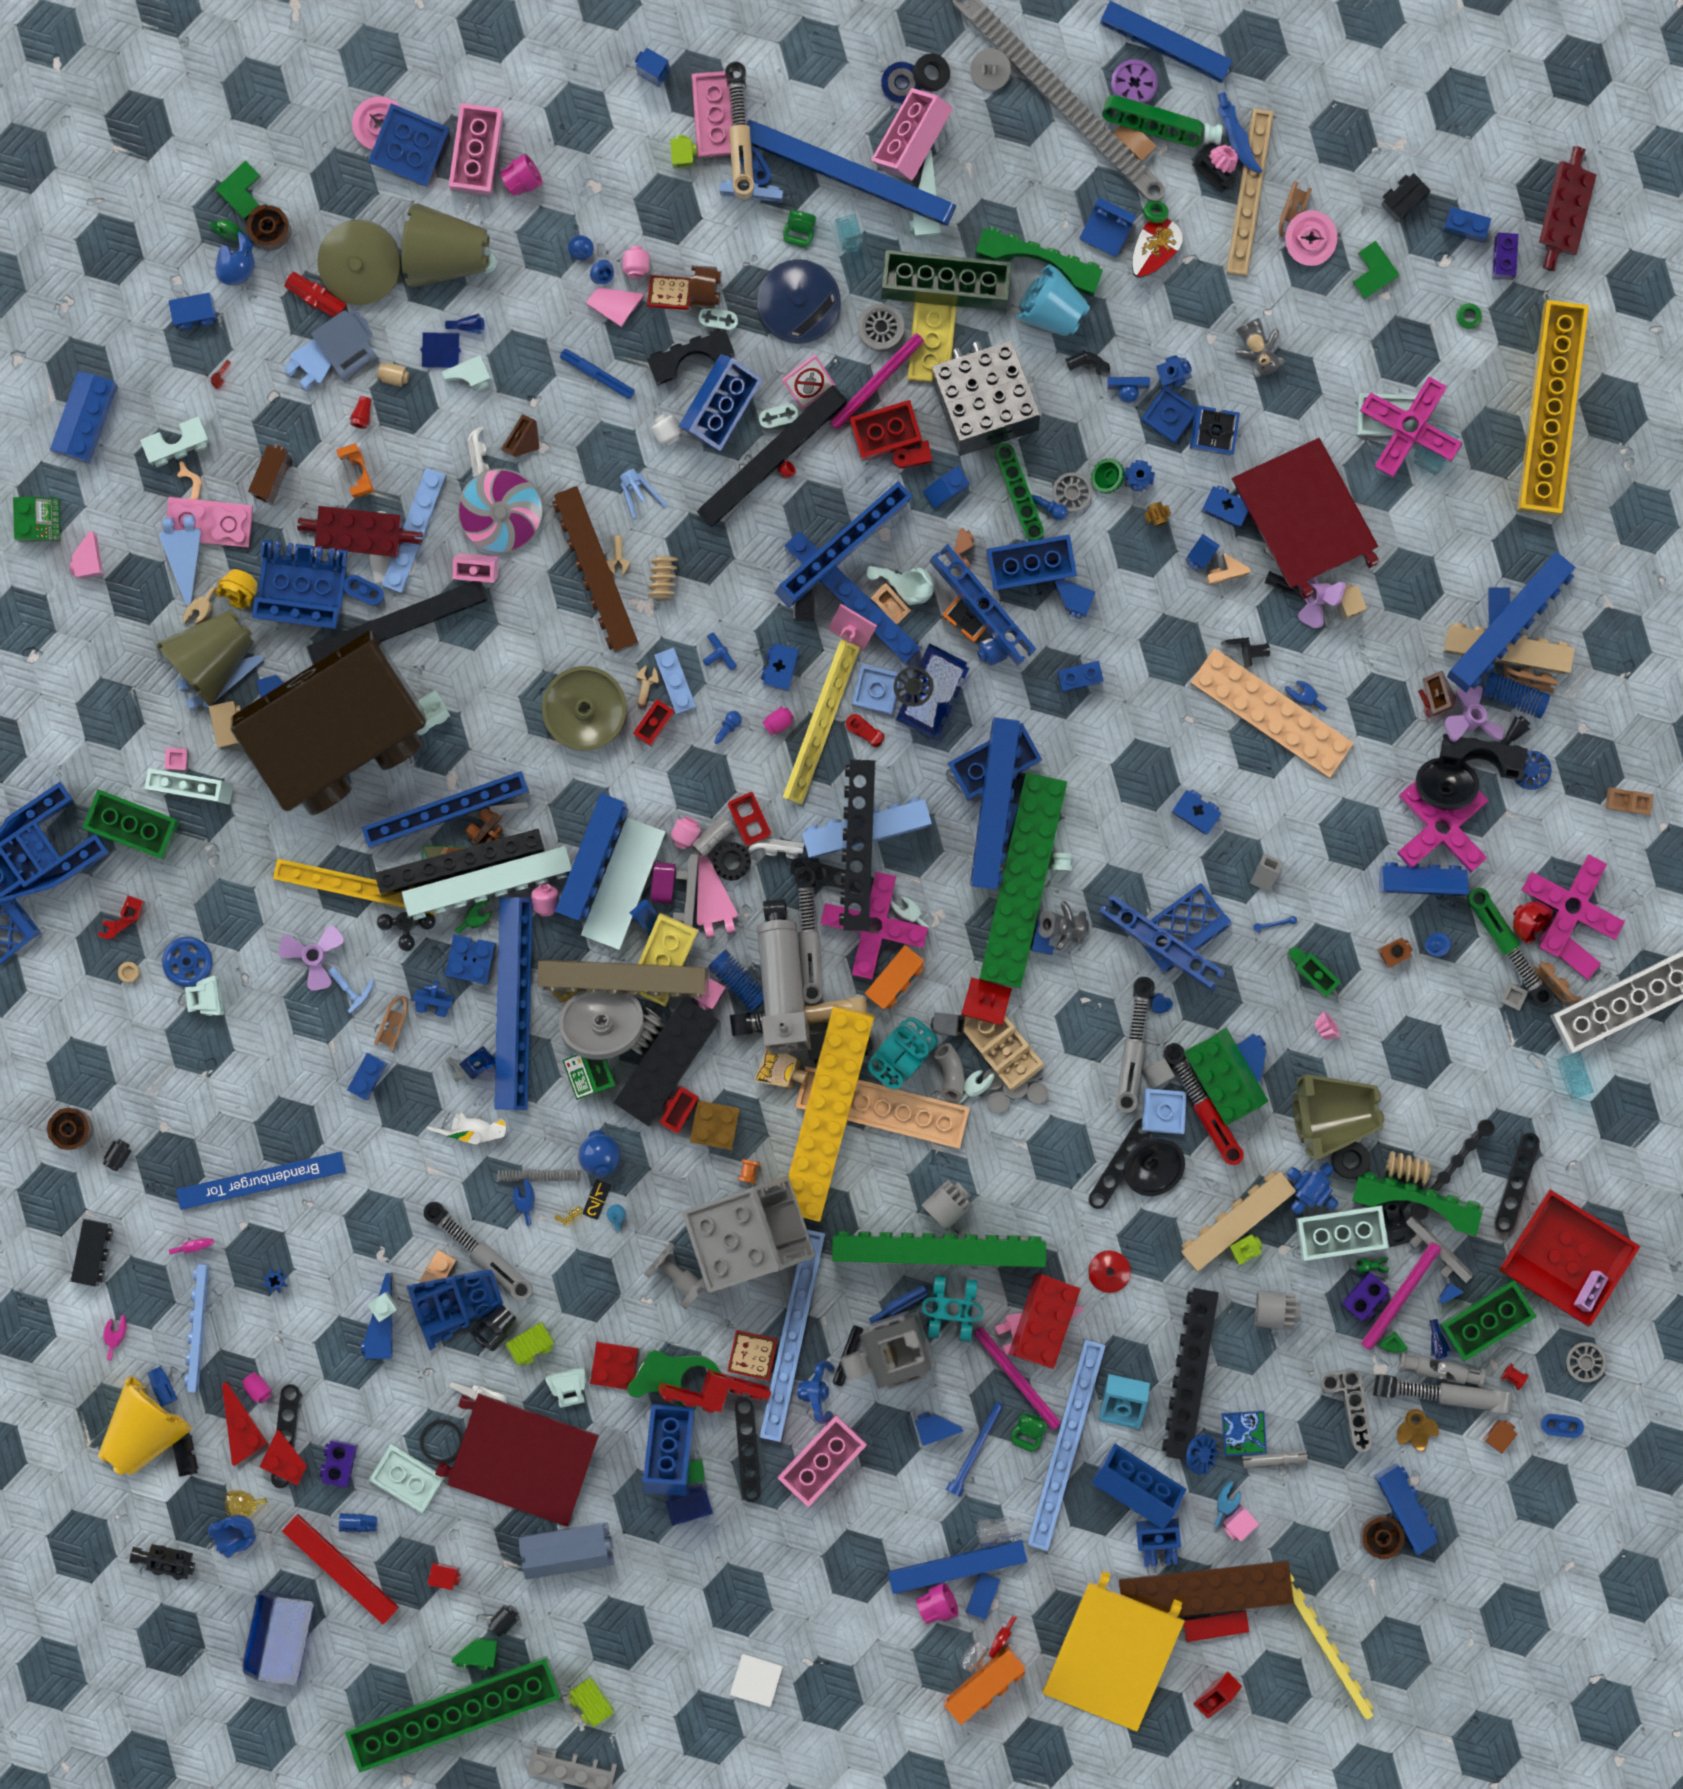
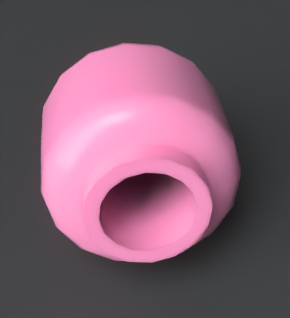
[622,246,650,278]
[670,816,701,849]
[531,884,559,916]

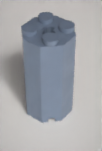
[519,1522,615,1580]

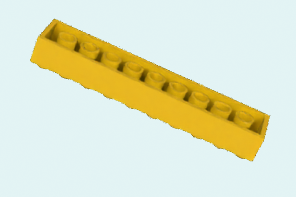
[1517,300,1589,517]
[788,1004,875,1222]

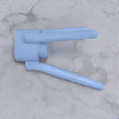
[620,469,667,519]

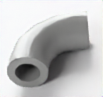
[934,1043,965,1102]

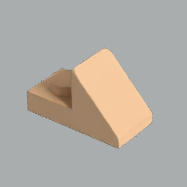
[1206,553,1251,585]
[871,583,911,624]
[419,1249,457,1283]

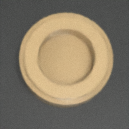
[118,962,140,983]

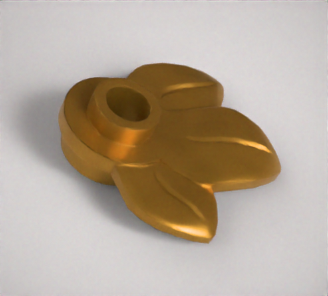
[1397,1409,1439,1451]

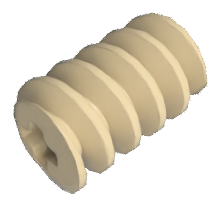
[648,556,678,601]
[1385,1151,1432,1186]

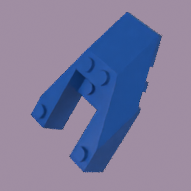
[0,782,110,903]

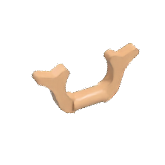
[177,461,202,500]

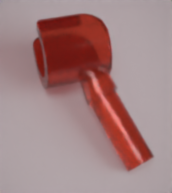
[211,360,231,389]
[1418,689,1431,717]

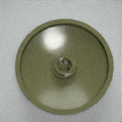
[317,220,402,305]
[542,666,627,751]

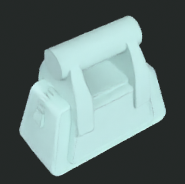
[185,975,224,1016]
[545,1367,587,1408]

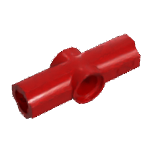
[284,271,347,318]

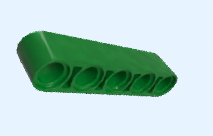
[1102,95,1204,147]
[995,443,1044,541]

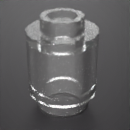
[960,1640,990,1673]

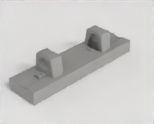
[673,854,699,927]
[1406,1214,1473,1282]

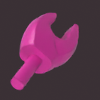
[169,1238,214,1255]
[103,1315,127,1361]

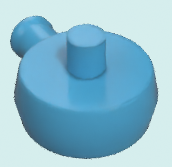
[607,1204,626,1230]

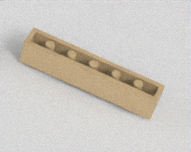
[1443,623,1575,675]
[1180,1171,1296,1272]

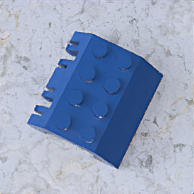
[252,539,347,629]

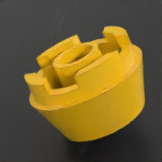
[216,569,258,610]

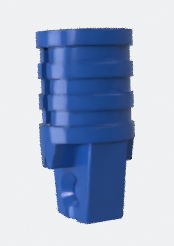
[147,1367,178,1407]
[339,1513,377,1533]

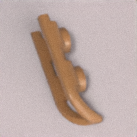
[1279,181,1312,237]
[1503,664,1558,693]
[1532,961,1582,1004]
[374,996,408,1052]

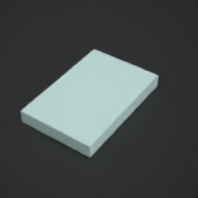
[1357,393,1419,437]
[368,1444,445,1514]

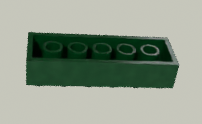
[881,250,1012,311]

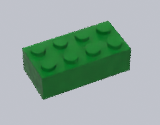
[82,789,180,860]
[1184,1027,1269,1125]
[1439,1280,1537,1362]

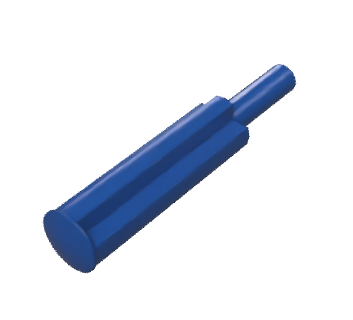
[869,1284,929,1323]

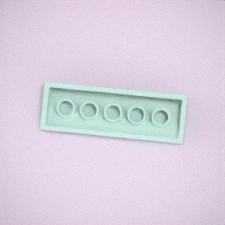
[581,817,666,950]

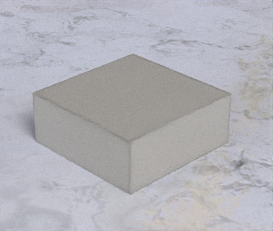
[1499,983,1528,1011]

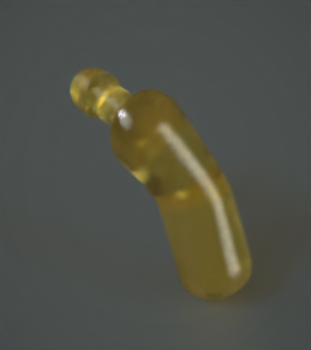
[553,988,582,1003]
[555,1206,583,1225]

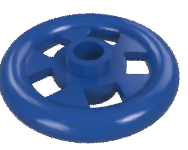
[162,937,213,987]

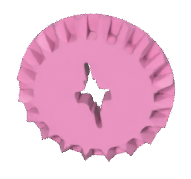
[352,96,401,149]
[1284,210,1337,266]

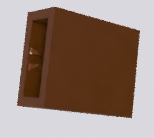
[248,444,292,505]

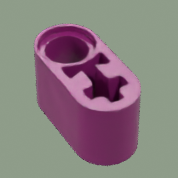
[651,862,676,904]

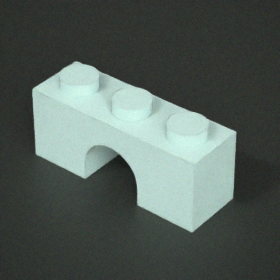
[140,416,211,467]

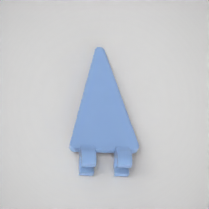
[284,339,332,391]
[159,515,201,605]
[177,655,264,710]

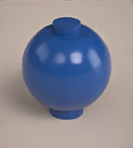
[578,1130,621,1177]

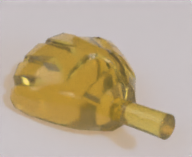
[225,1490,267,1518]

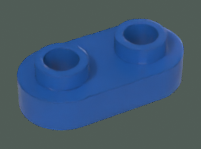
[740,146,771,186]
[343,575,384,606]
[1540,1414,1584,1438]

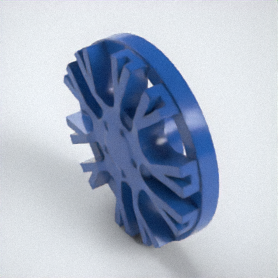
[1514,750,1552,790]
[1186,1434,1218,1474]

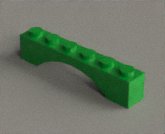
[975,227,1103,297]
[1352,1171,1484,1236]

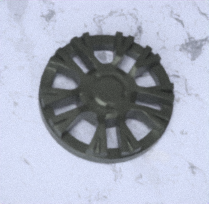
[893,667,933,707]

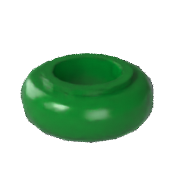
[1143,201,1169,223]
[1456,303,1482,329]

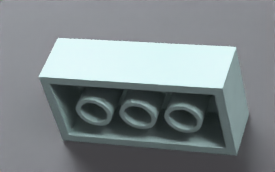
[1295,1205,1388,1261]

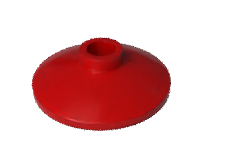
[1088,1250,1131,1293]

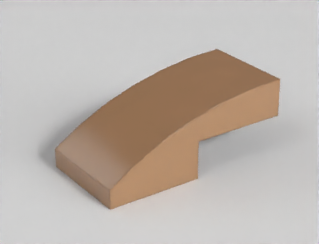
[1113,126,1157,162]
[1605,787,1654,815]

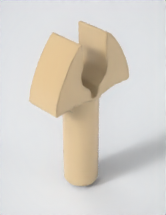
[607,535,630,575]
[636,666,659,706]

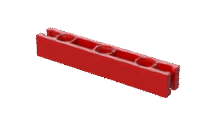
[282,1514,399,1625]

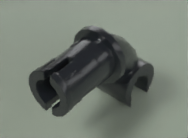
[1065,350,1110,375]

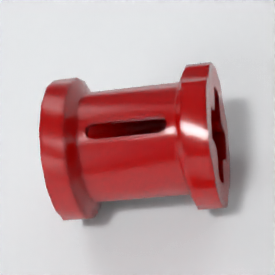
[1500,1363,1529,1390]

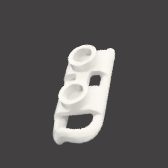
[468,427,489,477]
[748,838,804,859]

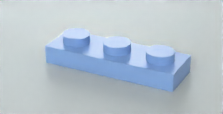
[719,180,783,203]
[654,648,696,715]

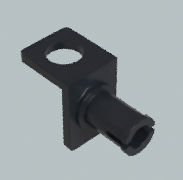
[1221,637,1270,668]
[1383,1202,1410,1247]

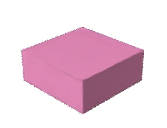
[165,748,188,771]

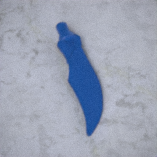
[1218,92,1262,173]

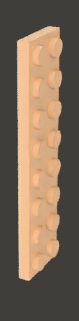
[1190,648,1354,778]
[795,1066,970,1149]

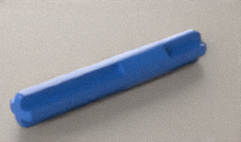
[560,349,635,399]

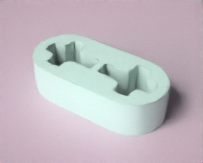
[699,308,738,332]
[759,404,798,430]

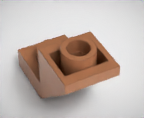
[954,528,975,576]

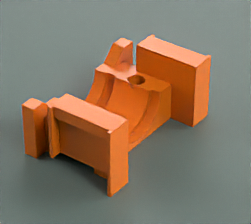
[336,443,375,498]

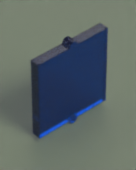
[420,332,461,368]

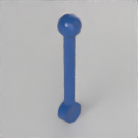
[1253,916,1297,932]

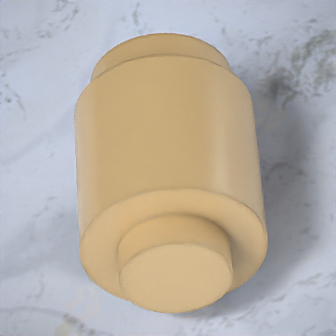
[377,362,409,387]

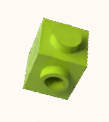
[670,135,697,168]

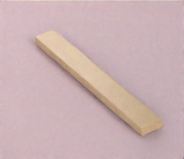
[1226,108,1274,277]

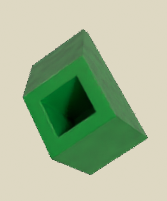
[451,1637,498,1670]

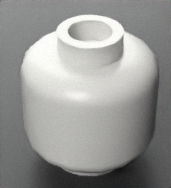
[651,413,683,446]

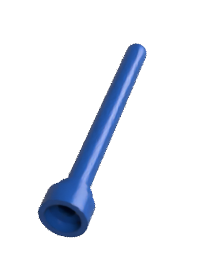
[946,1402,1003,1497]

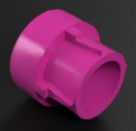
[500,154,543,196]
[917,1583,959,1624]

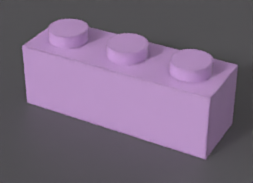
[1574,1271,1609,1312]

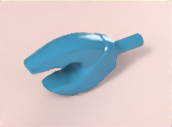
[1214,1481,1241,1527]

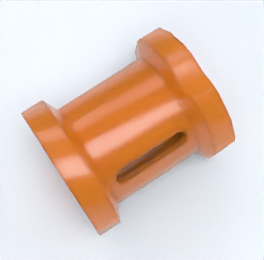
[738,1159,760,1183]

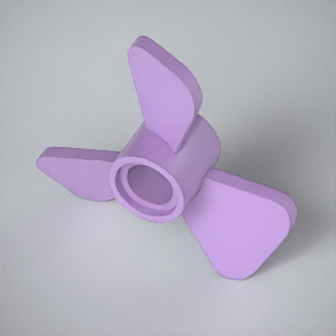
[1298,576,1346,628]
[1445,685,1504,742]
[278,926,344,991]

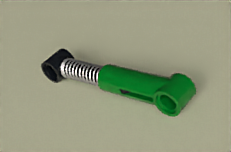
[1467,888,1554,1007]

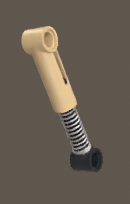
[725,62,754,200]
[729,996,868,1036]

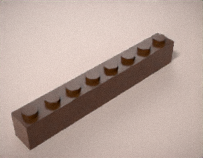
[552,486,639,653]

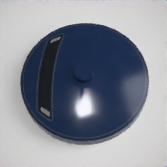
[757,259,841,344]

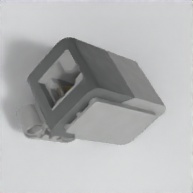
[841,1311,937,1390]

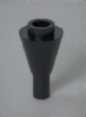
[1500,715,1531,745]

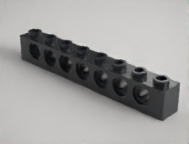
[839,759,876,932]
[375,828,545,898]
[1162,1287,1219,1460]

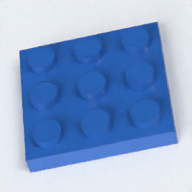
[367,103,449,187]

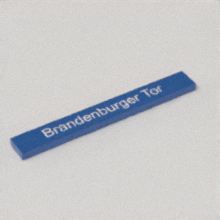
[176,1151,346,1210]

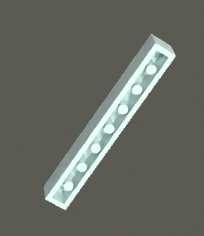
[401,846,571,920]

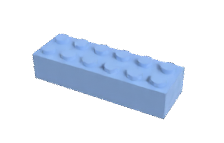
[802,797,932,860]

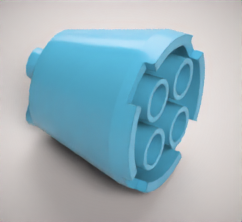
[1015,264,1090,336]

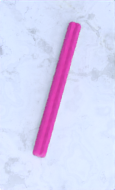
[830,333,924,429]
[1361,1242,1441,1350]
[973,1327,1061,1430]

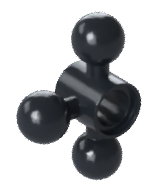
[377,912,436,951]

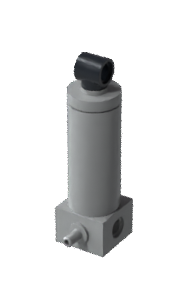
[757,899,812,1055]

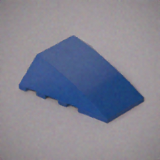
[406,1269,503,1350]

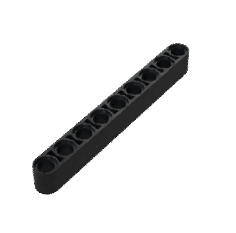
[697,385,848,527]
[306,581,488,664]

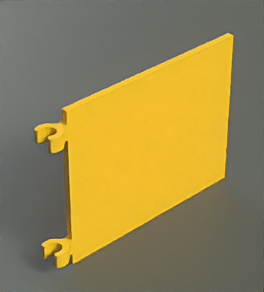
[1042,1571,1185,1731]

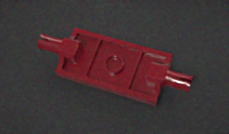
[1539,146,1597,271]
[297,506,423,557]

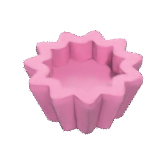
[1209,144,1238,173]
[1314,1011,1341,1040]

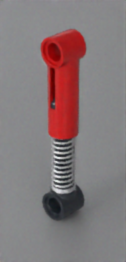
[1162,1043,1244,1165]

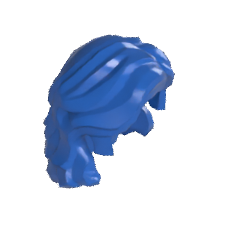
[208,1514,256,1558]

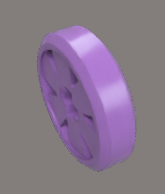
[1111,60,1158,104]

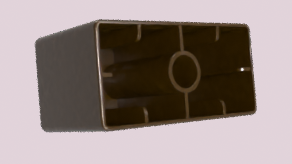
[230,629,426,816]

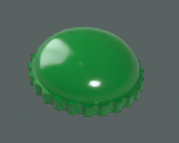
[1091,458,1125,494]

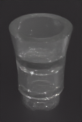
[976,1517,1023,1548]

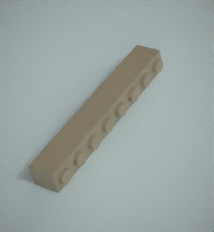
[537,959,709,998]

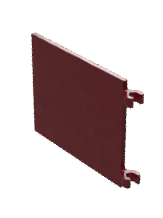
[1231,437,1379,599]
[435,1393,599,1527]

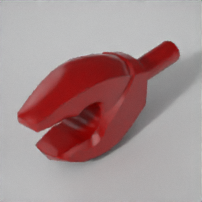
[989,1615,1017,1658]

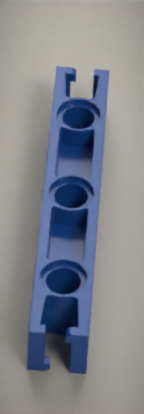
[1100,1,1232,83]
[929,544,1036,666]
[1100,894,1225,993]
[888,1539,1028,1594]

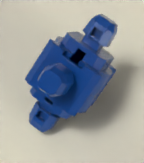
[1286,1162,1339,1215]

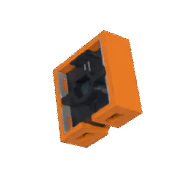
[942,596,988,644]

